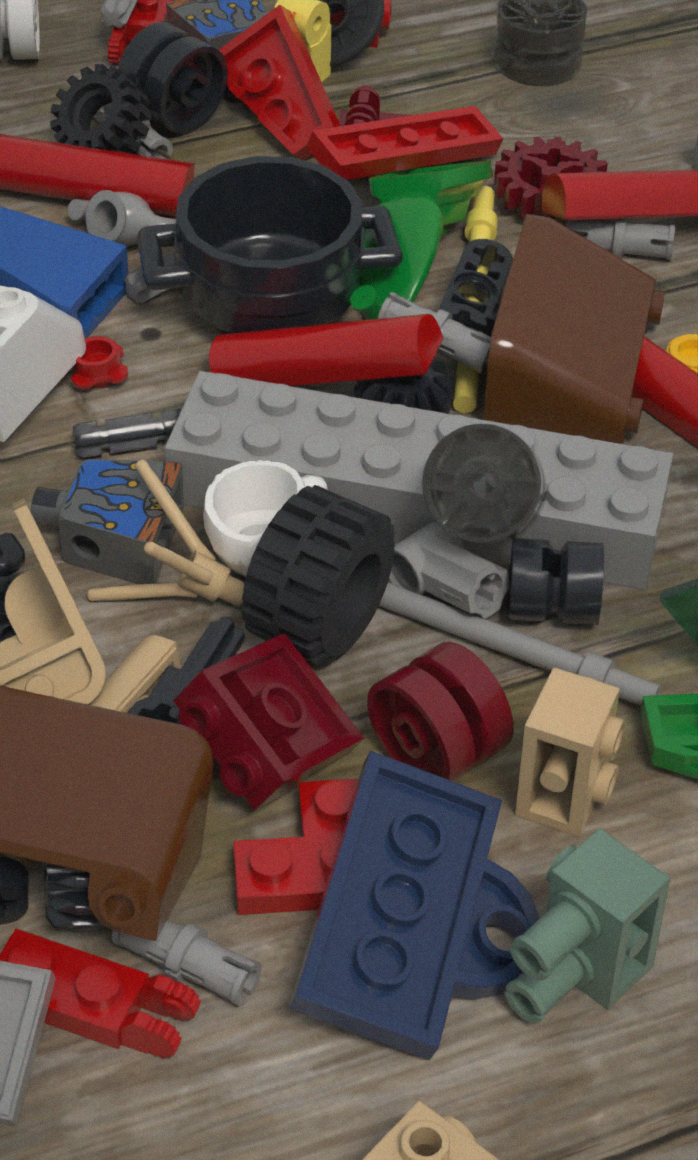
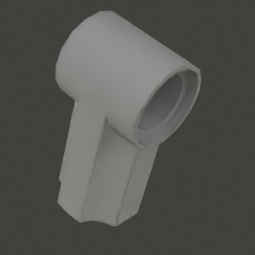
[389,520,510,619]

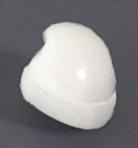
[203,460,328,577]

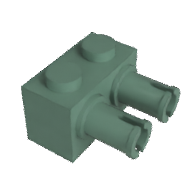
[505,828,671,1024]

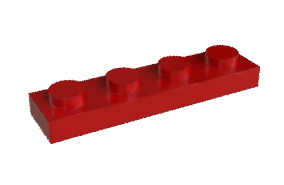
[306,106,503,180]

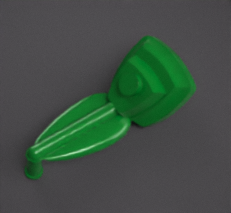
[350,161,493,320]

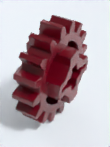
[494,136,608,223]

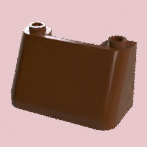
[483,214,665,444]
[0,685,213,941]

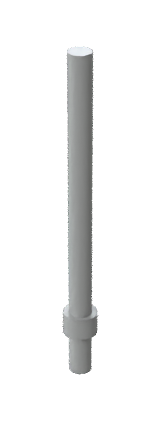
[379,582,662,706]

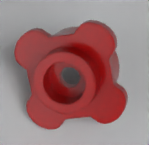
[71,336,129,389]

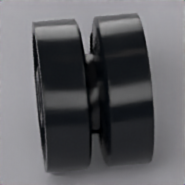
[118,22,228,134]

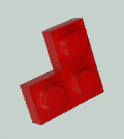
[233,778,359,915]

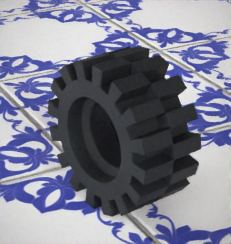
[50,64,152,153]

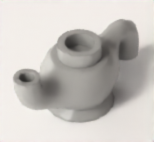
[68,190,176,246]

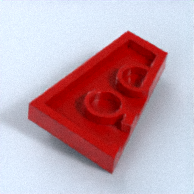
[219,5,341,160]

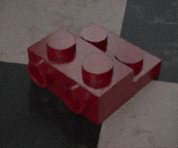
[173,633,365,811]

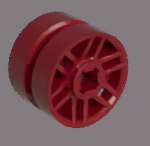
[367,641,514,782]

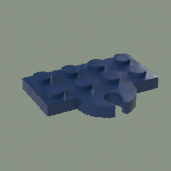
[288,751,540,1060]

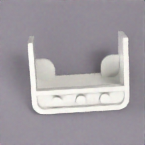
[0,286,86,442]

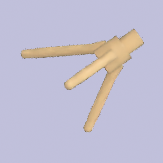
[87,460,245,607]

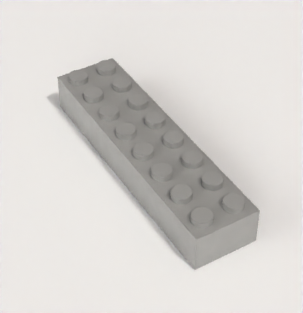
[164,371,674,590]

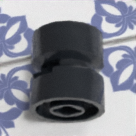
[508,538,604,625]

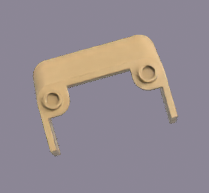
[0,499,106,704]

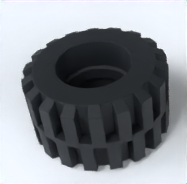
[241,485,395,666]

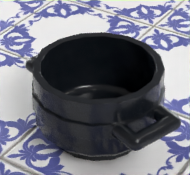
[137,156,403,334]

